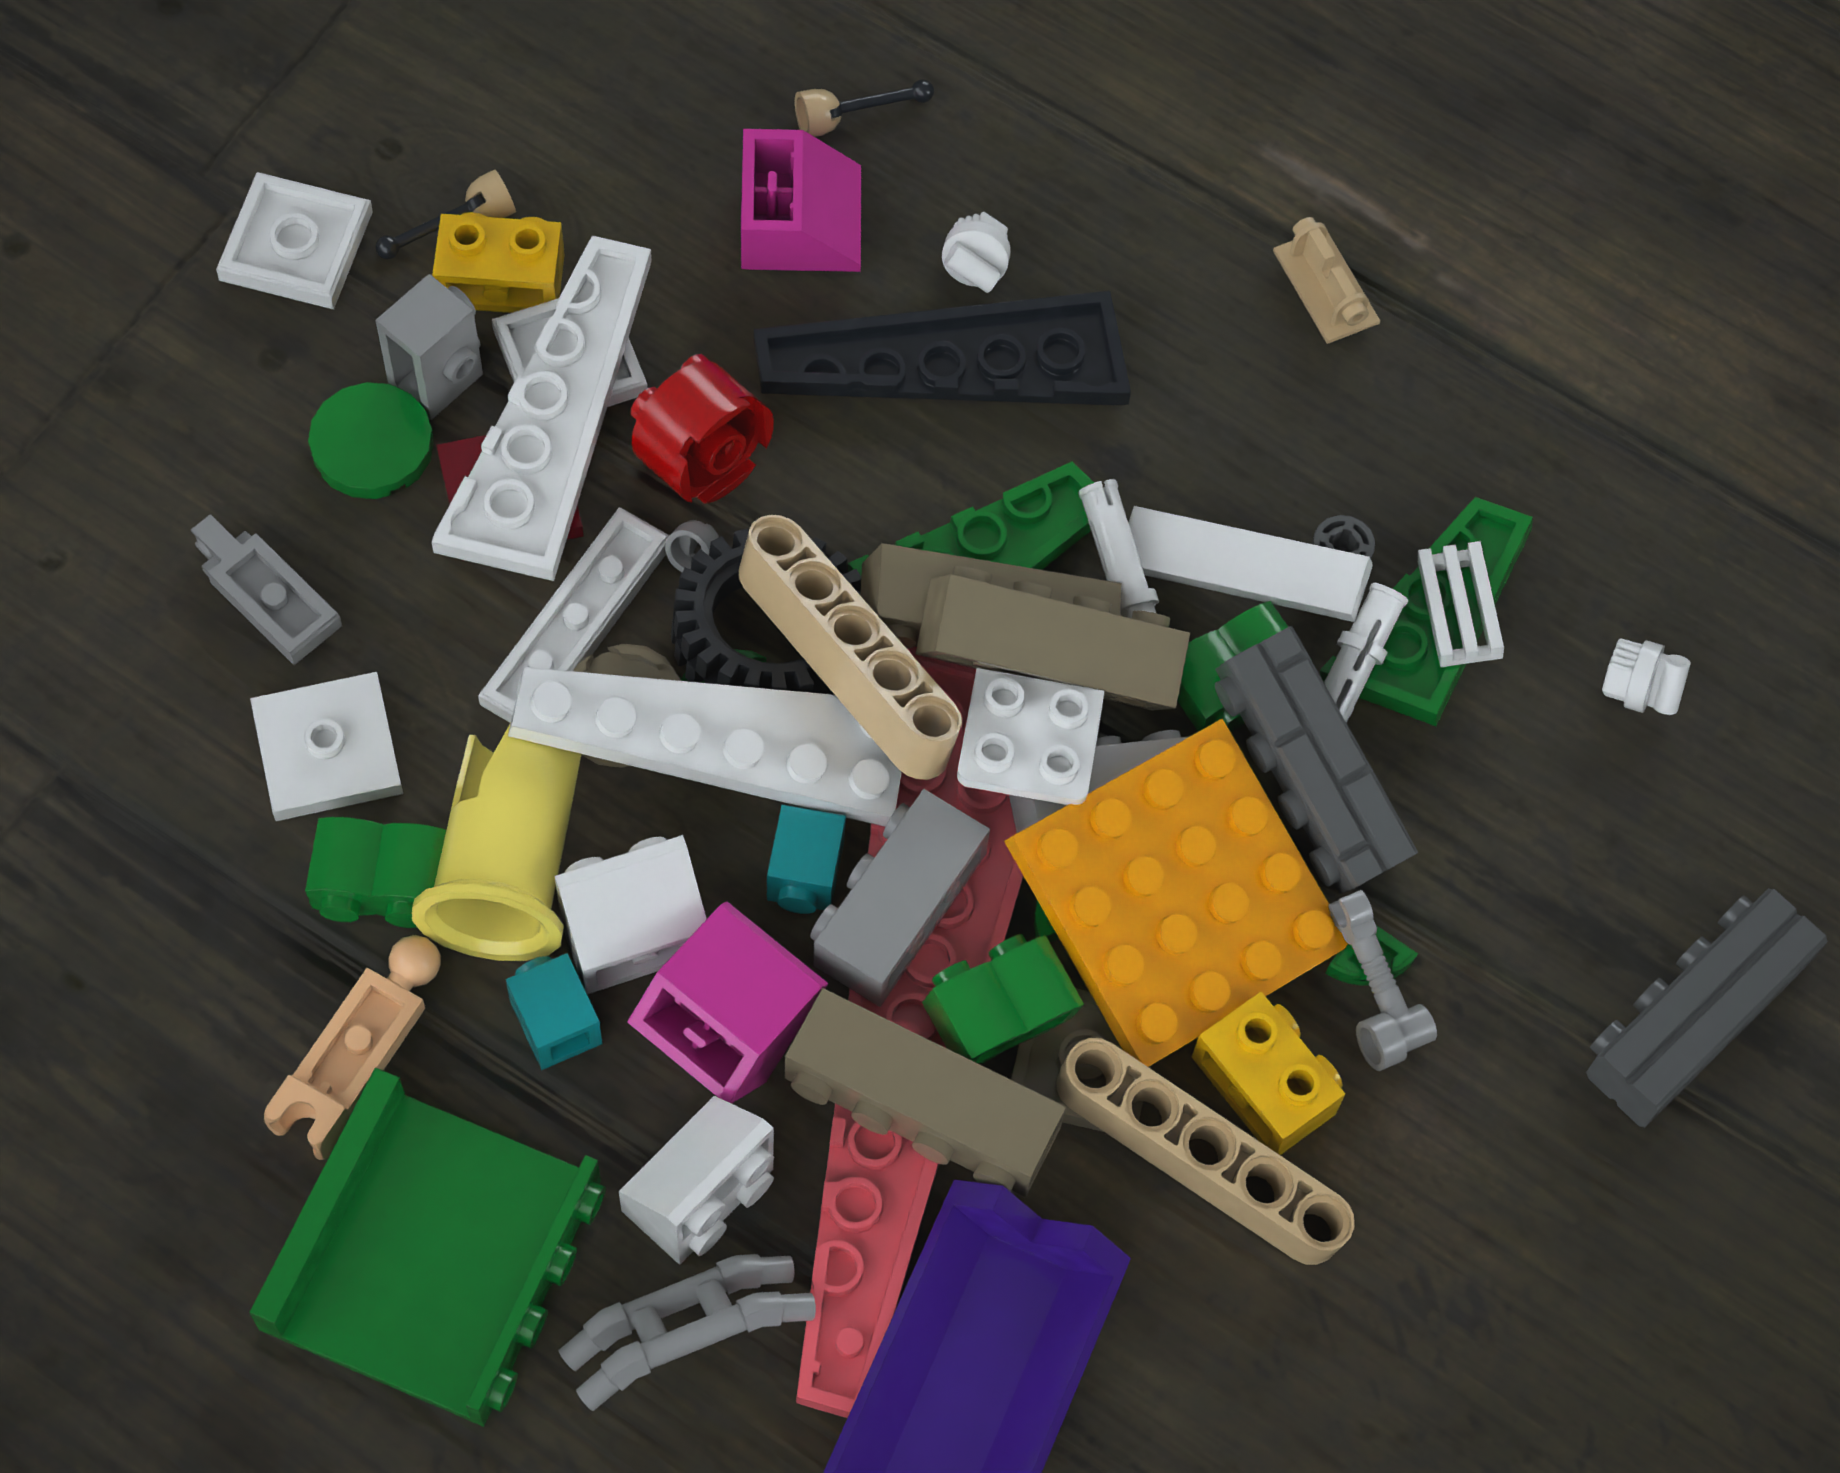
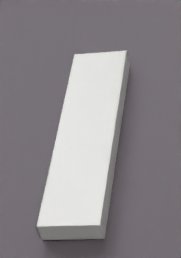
[1128,506,1373,622]
[478,507,670,722]

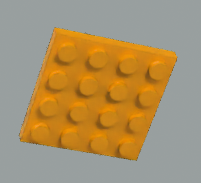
[1004,718,1348,1067]

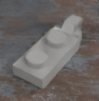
[191,514,342,665]

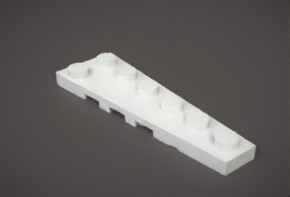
[432,236,652,581]
[508,667,902,827]

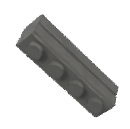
[1215,626,1418,894]
[1586,888,1828,1128]

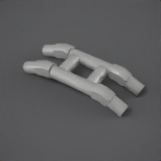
[558,1254,816,1411]

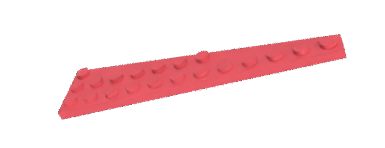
[796,646,1024,1418]

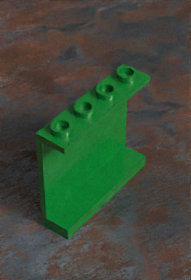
[249,1067,606,1427]

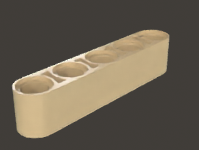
[739,515,962,780]
[1056,1038,1355,1265]

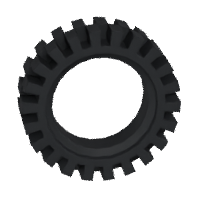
[671,529,861,695]

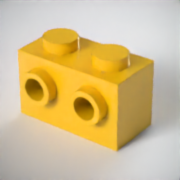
[432,212,565,313]
[1192,991,1345,1155]

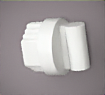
[942,212,1011,293]
[1602,638,1691,715]

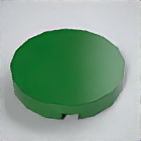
[308,382,434,499]

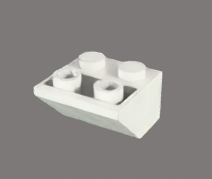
[555,835,706,994]
[619,1096,774,1265]

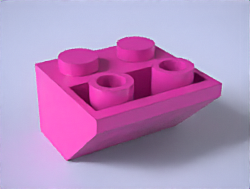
[741,129,861,272]
[627,902,828,1104]

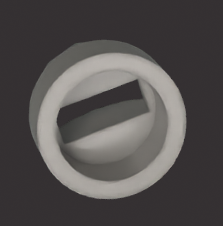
[665,520,719,572]

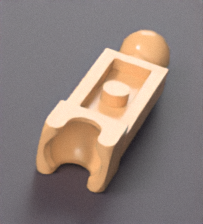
[264,935,441,1160]

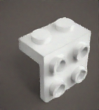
[957,668,1105,805]

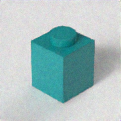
[767,805,846,914]
[506,953,602,1071]

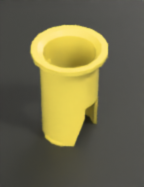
[412,722,581,961]

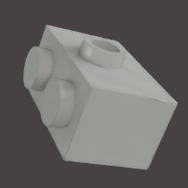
[375,274,483,420]

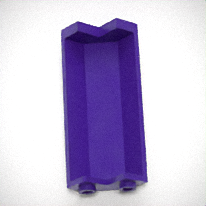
[823,1179,1131,1473]

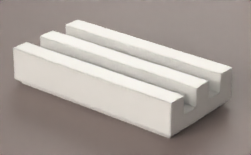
[1418,541,1504,667]

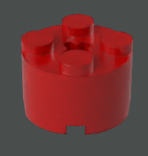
[631,354,774,504]

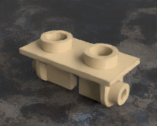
[1273,217,1380,344]

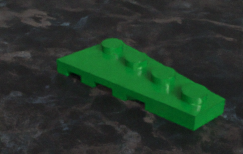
[848,461,1094,576]
[1320,497,1533,727]

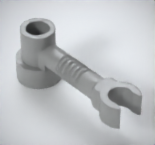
[1328,890,1437,1071]

